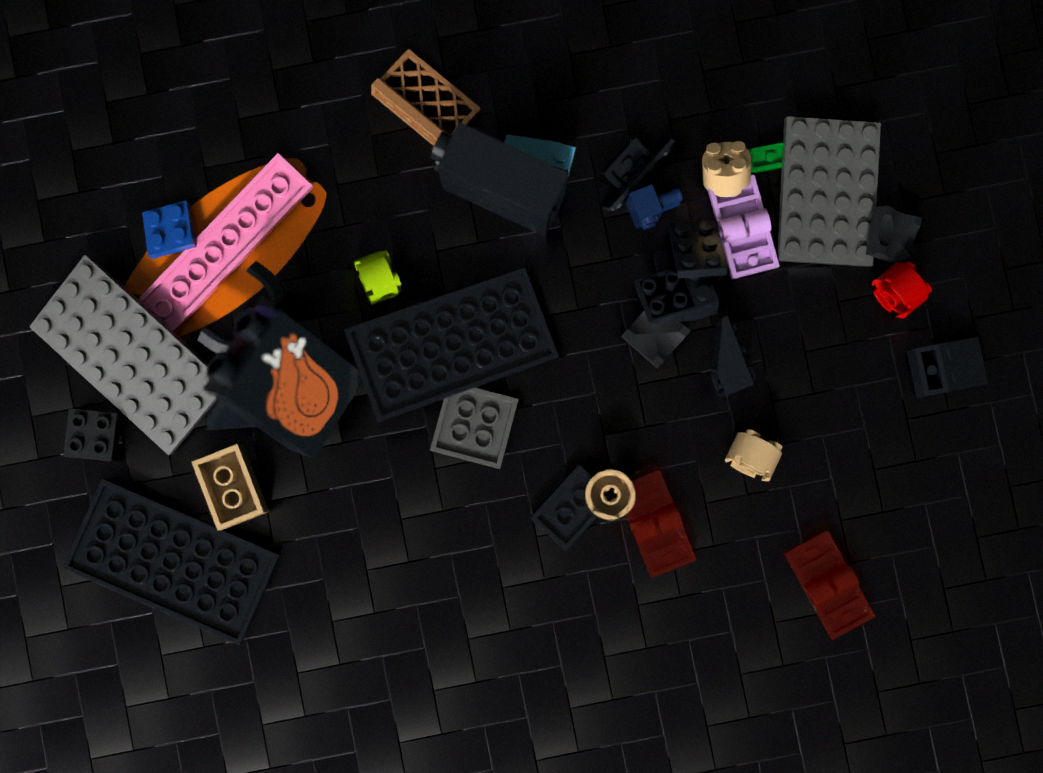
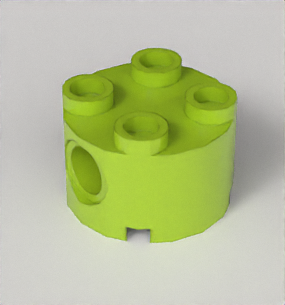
[354,250,402,305]

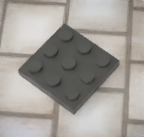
[430,388,519,469]

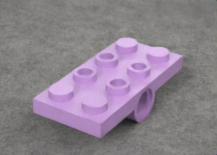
[708,175,779,279]

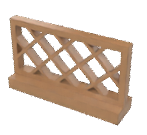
[371,49,481,146]

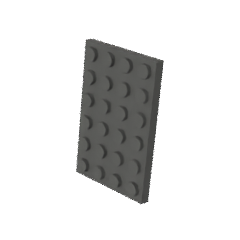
[777,116,881,267]

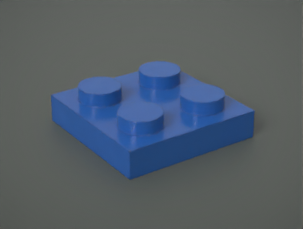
[142,200,197,259]

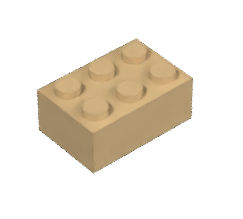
[192,444,269,531]

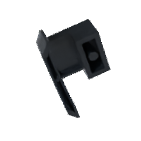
[198,261,290,353]

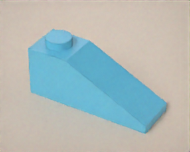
[504,135,576,173]

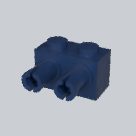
[626,185,683,230]

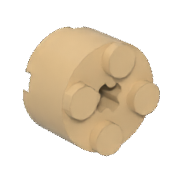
[702,141,751,197]
[725,429,782,481]
[585,470,636,520]

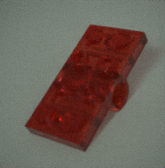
[625,470,696,578]
[784,530,875,640]

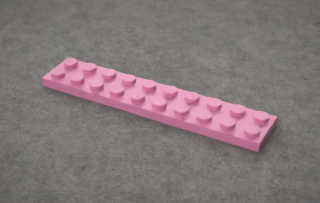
[139,153,314,332]

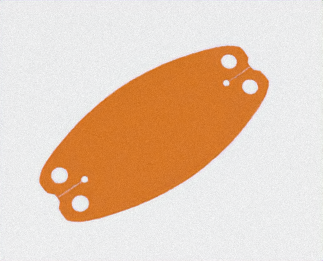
[125,158,326,337]

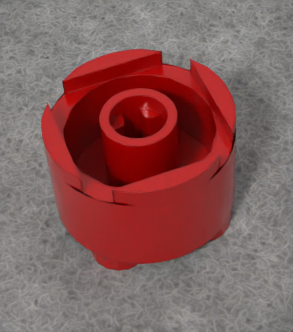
[872,261,932,318]

